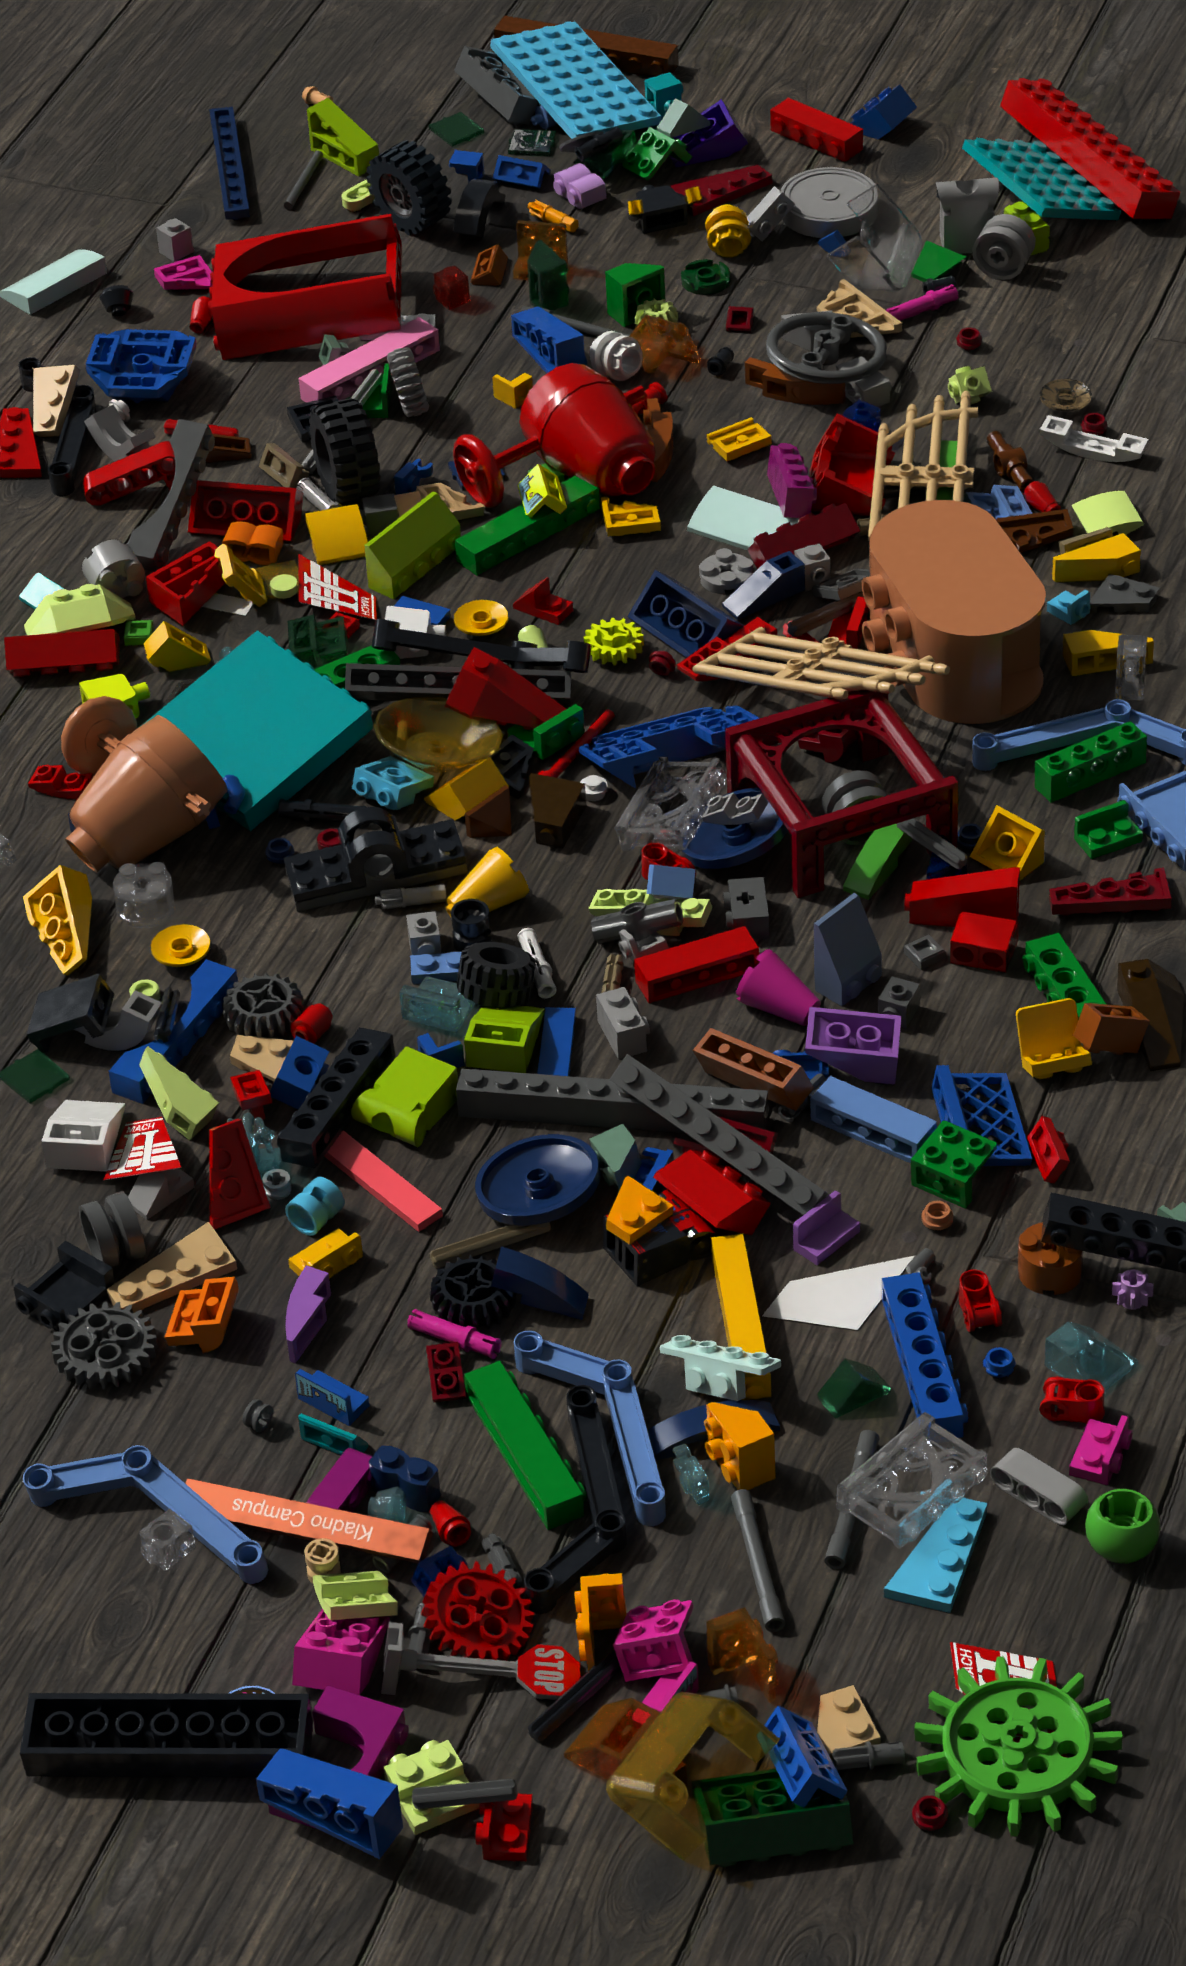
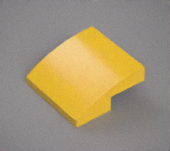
[305,504,368,565]

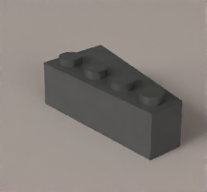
[454,46,539,125]

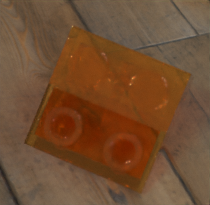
[564,1698,662,1788]

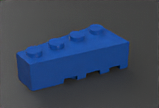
[511,306,587,373]
[256,1748,403,1859]

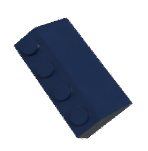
[627,570,744,658]

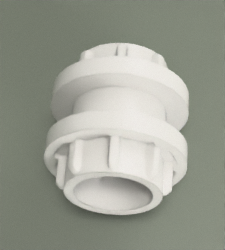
[590,331,643,381]

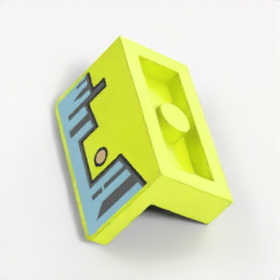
[518,464,567,518]

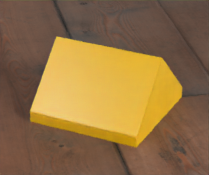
[970,805,1045,881]

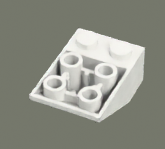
[42,1100,126,1171]

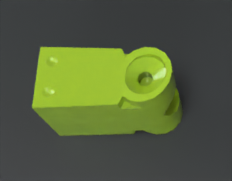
[351,1046,458,1147]

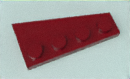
[670,165,772,216]
[1049,867,1171,916]

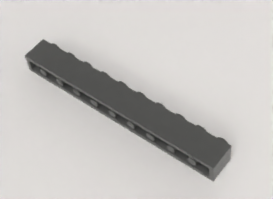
[456,1069,769,1133]

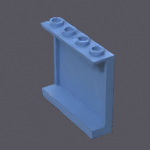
[1117,771,1186,871]

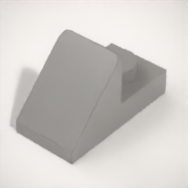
[128,1168,195,1220]

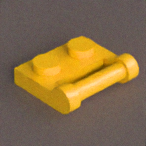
[214,544,267,607]

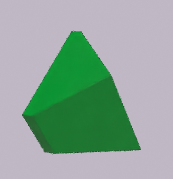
[911,240,966,282]

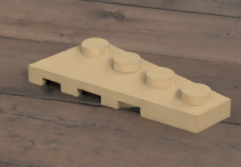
[107,1222,237,1313]

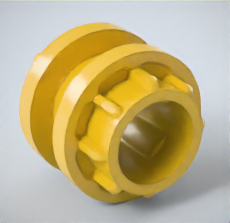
[705,204,751,257]

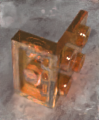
[513,220,568,283]
[629,315,701,374]
[706,1607,779,1702]

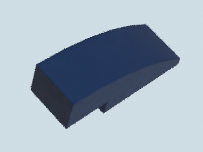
[491,1246,589,1320]

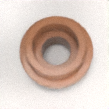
[921,1201,953,1230]

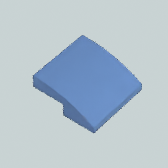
[963,485,1033,519]

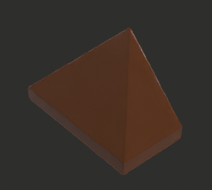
[465,785,512,838]

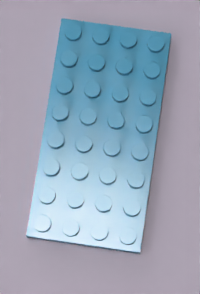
[490,21,661,139]

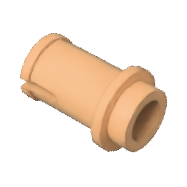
[302,86,333,105]

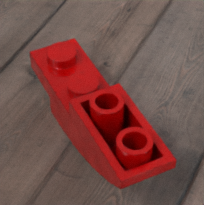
[677,617,778,681]

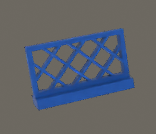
[931,1065,1032,1166]

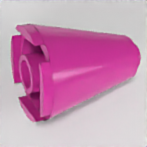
[736,949,821,1026]

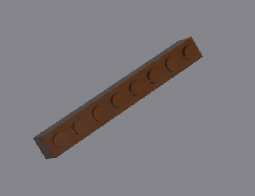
[494,15,679,77]

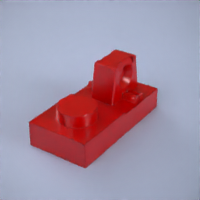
[230,1070,272,1122]
[1027,1116,1070,1184]

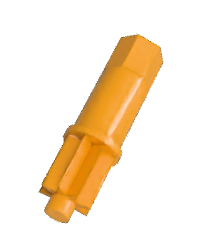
[527,200,579,232]

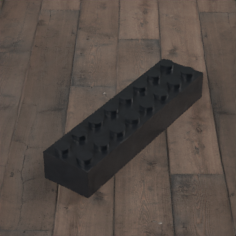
[20,1693,313,1778]

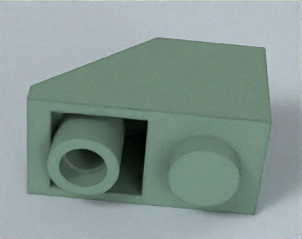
[589,1124,642,1192]

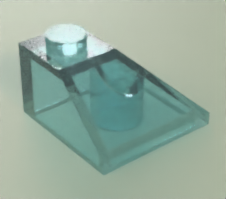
[1045,1322,1138,1391]

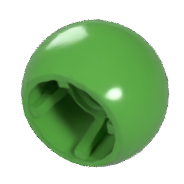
[1085,1489,1161,1564]

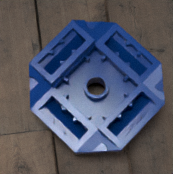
[86,329,197,404]

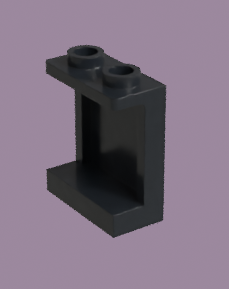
[26,973,115,1054]
[13,1241,115,1332]

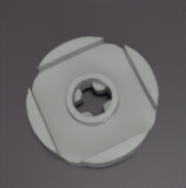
[699,548,753,594]

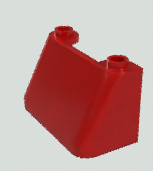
[809,413,895,516]

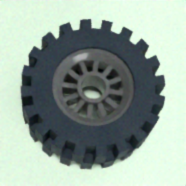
[366,140,452,235]

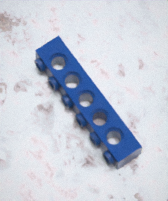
[882,1272,968,1443]

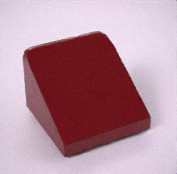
[726,306,755,332]

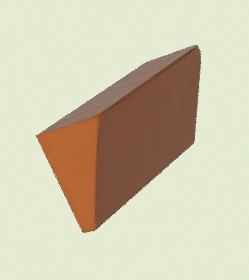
[470,244,508,286]

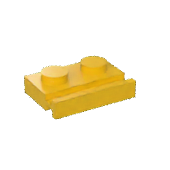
[707,417,772,461]

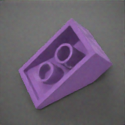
[805,1007,901,1084]

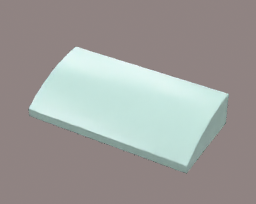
[0,249,107,315]
[687,486,800,551]

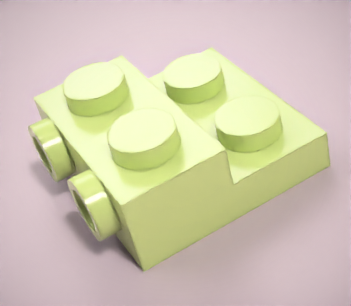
[383,1740,479,1835]

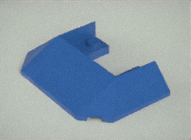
[579,706,759,789]

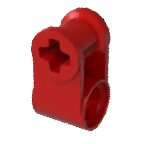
[642,843,696,880]
[959,1269,1002,1332]
[1039,1376,1105,1424]

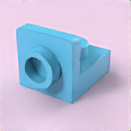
[1047,590,1090,625]

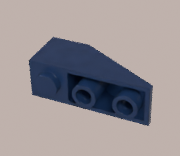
[722,551,805,620]

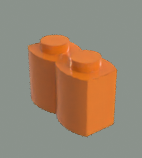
[222,522,283,565]

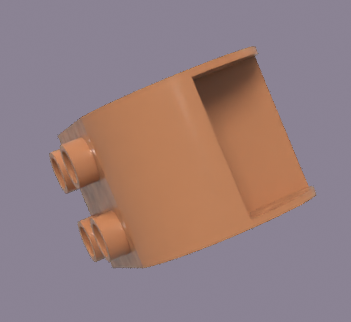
[862,500,1046,724]

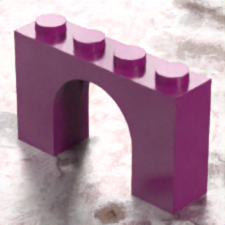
[268,1685,409,1829]

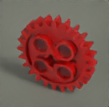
[421,1561,534,1661]

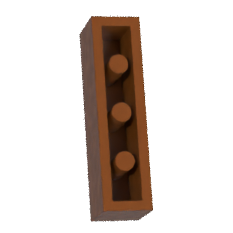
[693,1028,814,1111]

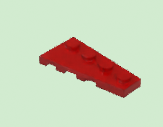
[0,407,42,478]

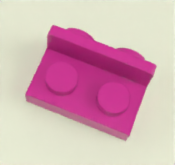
[1069,1415,1133,1485]

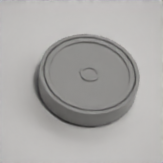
[780,167,878,238]

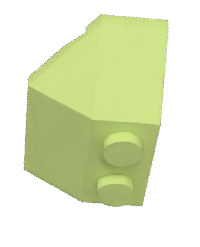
[24,584,136,635]

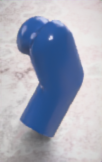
[223,774,246,814]

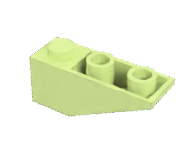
[139,1046,219,1141]

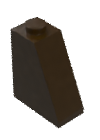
[529,773,586,848]

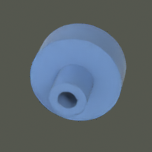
[531,105,556,129]

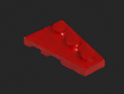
[209,1118,271,1229]

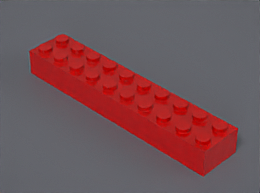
[1000,78,1181,219]

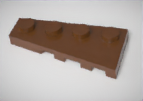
[996,509,1074,553]

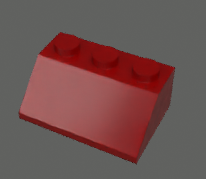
[653,1149,771,1235]

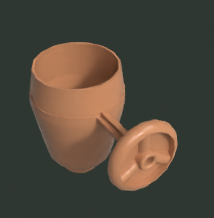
[61,696,228,873]

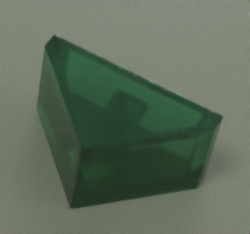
[817,1358,891,1419]

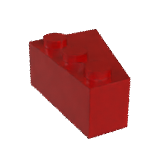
[146,541,225,626]

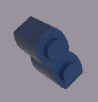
[369,1446,441,1512]

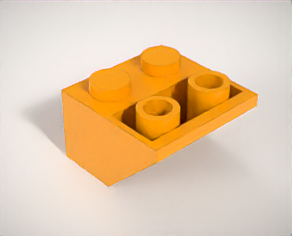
[704,1402,775,1490]

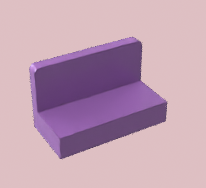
[793,1191,860,1265]

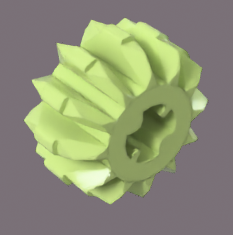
[635,298,678,338]

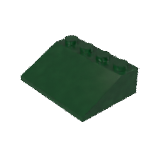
[691,1769,854,1867]

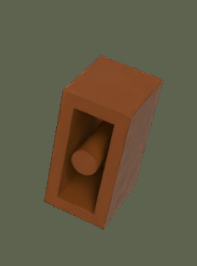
[1073,1003,1150,1055]

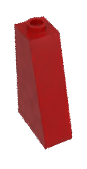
[904,867,1020,932]

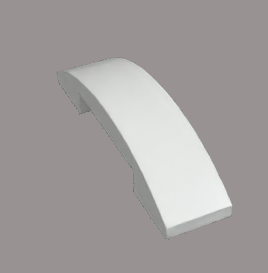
[1039,415,1149,462]

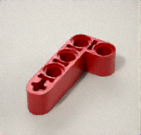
[83,441,176,506]

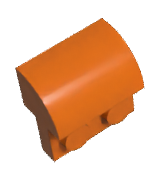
[164,1277,239,1353]

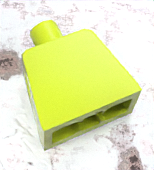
[79,674,150,719]

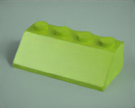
[364,491,461,599]

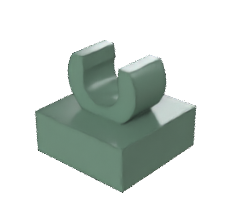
[318,335,350,365]

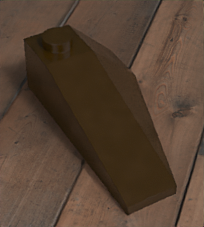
[1117,959,1184,1071]

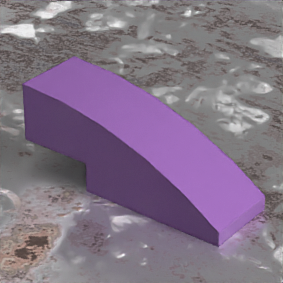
[285,1265,331,1364]

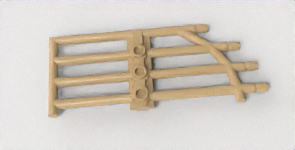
[868,391,978,541]
[692,627,950,700]

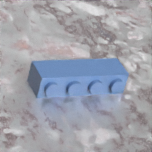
[810,1076,937,1163]

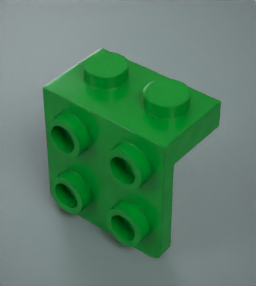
[622,127,692,180]
[507,704,585,760]

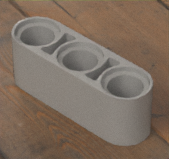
[990,1448,1088,1525]

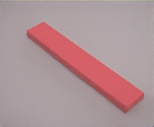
[324,1130,443,1232]

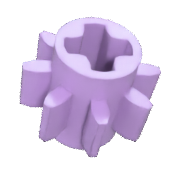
[1112,1269,1153,1310]

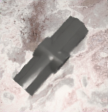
[591,899,684,944]

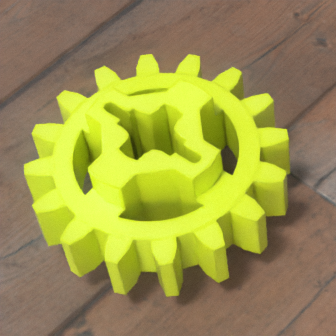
[584,618,644,665]

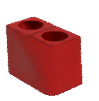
[950,912,1018,973]

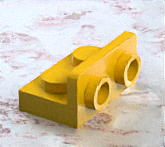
[288,1228,363,1279]

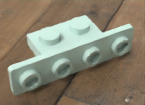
[660,1335,781,1401]

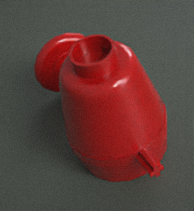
[453,363,656,508]

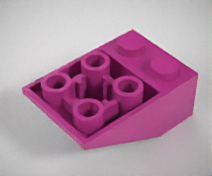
[292,1609,390,1695]

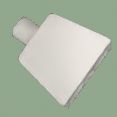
[385,606,446,659]

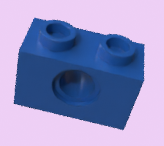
[270,1036,330,1109]

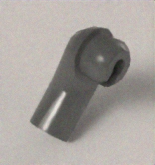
[906,1248,936,1285]

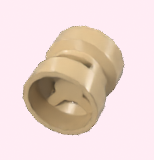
[304,1538,341,1584]

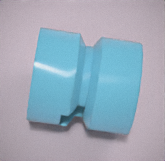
[285,1177,345,1236]

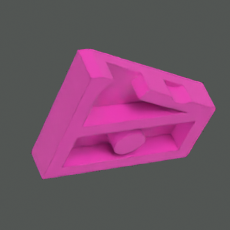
[154,255,212,290]

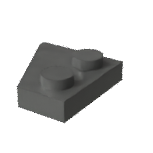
[1090,574,1160,613]

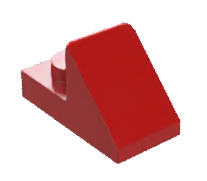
[513,577,573,625]

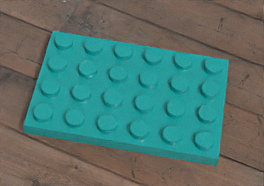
[962,138,1122,220]

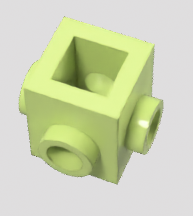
[948,366,992,405]

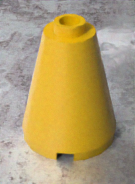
[445,847,529,917]

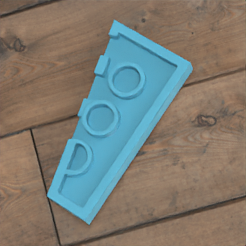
[884,1496,988,1613]

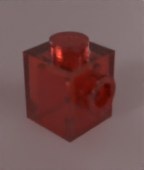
[433,265,470,310]

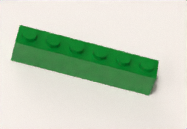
[455,476,600,576]
[464,1361,587,1530]

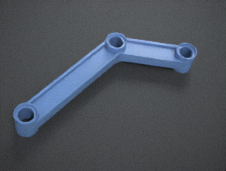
[972,699,1186,771]
[514,1330,666,1526]
[23,1445,268,1584]

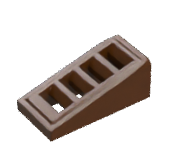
[206,434,252,463]

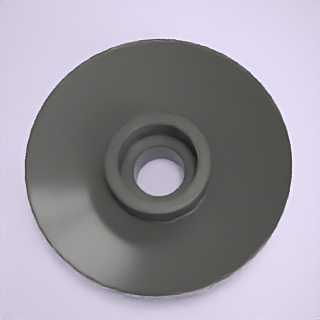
[559,131,605,153]

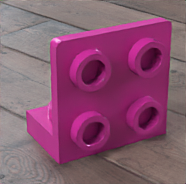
[613,1600,694,1682]

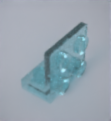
[399,976,475,1032]

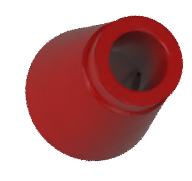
[189,296,213,334]
[1023,481,1061,512]
[430,1500,471,1546]

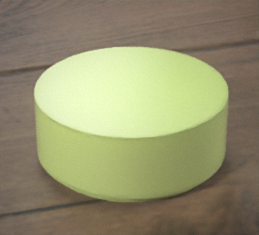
[270,574,298,599]
[129,980,160,1001]

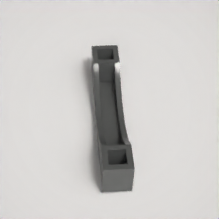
[127,419,215,571]

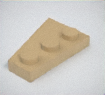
[33,365,80,437]

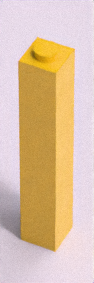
[711,1234,771,1400]

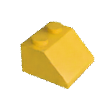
[424,757,508,820]

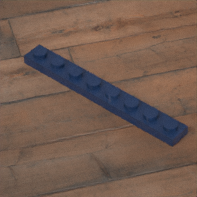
[209,107,250,220]

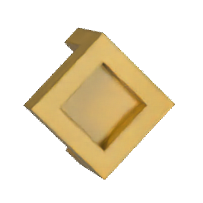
[492,373,533,409]

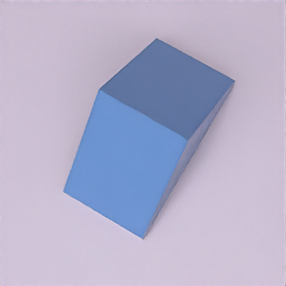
[646,865,695,899]

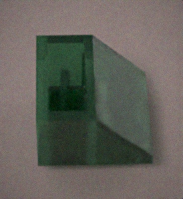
[527,240,570,311]

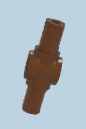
[987,431,1033,493]

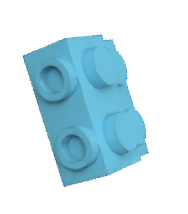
[352,756,435,810]

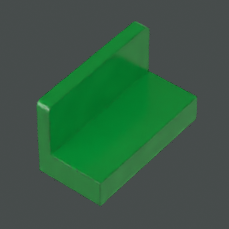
[362,363,392,418]

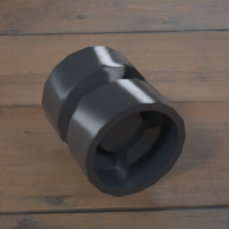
[451,899,492,952]

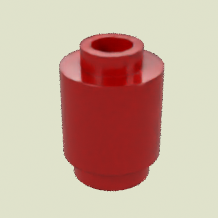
[291,1003,333,1044]

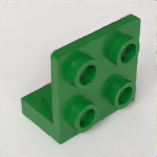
[911,1121,997,1209]

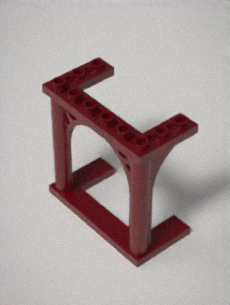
[725,690,958,898]

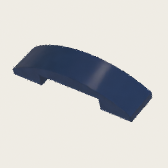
[647,1400,780,1461]

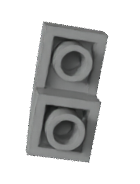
[702,793,768,825]

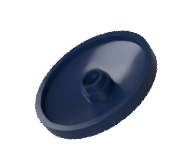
[679,788,788,869]
[475,1134,601,1226]

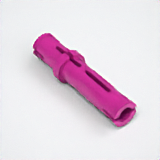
[886,284,958,321]
[407,1309,502,1359]

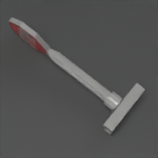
[381,1622,580,1700]

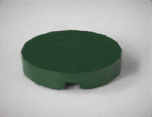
[681,259,731,295]

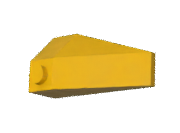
[23,865,92,976]

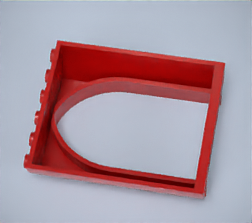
[208,214,402,360]

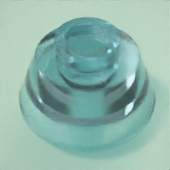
[368,1487,406,1523]

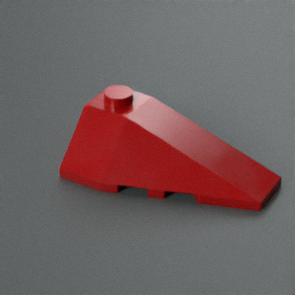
[445,647,566,731]

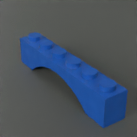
[109,959,238,1104]

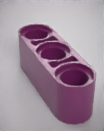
[306,1448,372,1512]

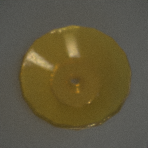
[373,697,503,773]

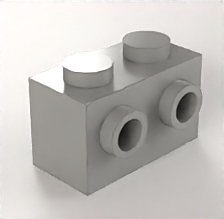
[596,987,650,1060]

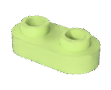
[342,179,375,212]

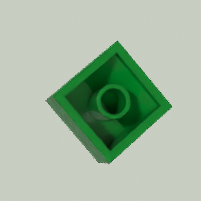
[605,263,666,327]

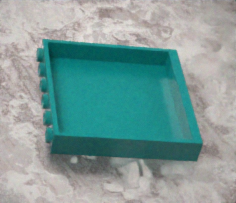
[141,630,375,832]

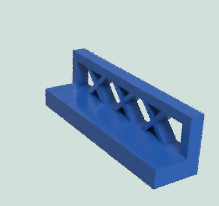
[759,1705,847,1808]

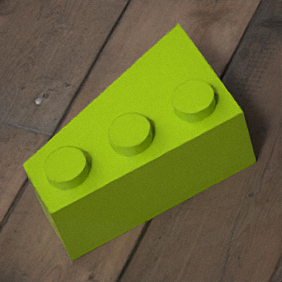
[307,98,379,176]

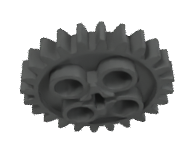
[51,1302,158,1389]

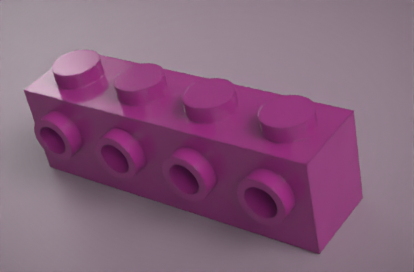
[767,443,817,518]

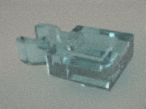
[673,1444,709,1505]

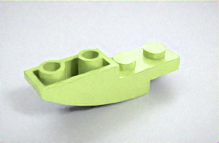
[589,889,712,936]

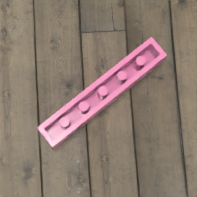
[299,317,440,403]

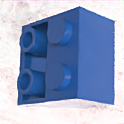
[851,84,917,140]

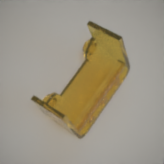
[606,1692,780,1861]

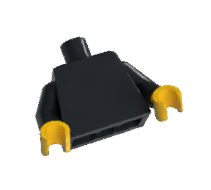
[627,185,702,234]

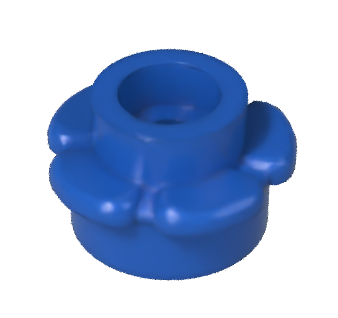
[983,1347,1016,1378]

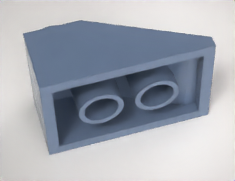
[814,893,882,1006]

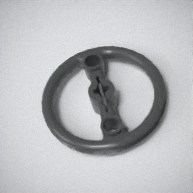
[766,312,887,384]

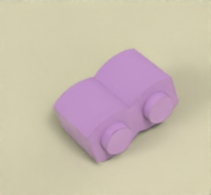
[553,163,606,209]

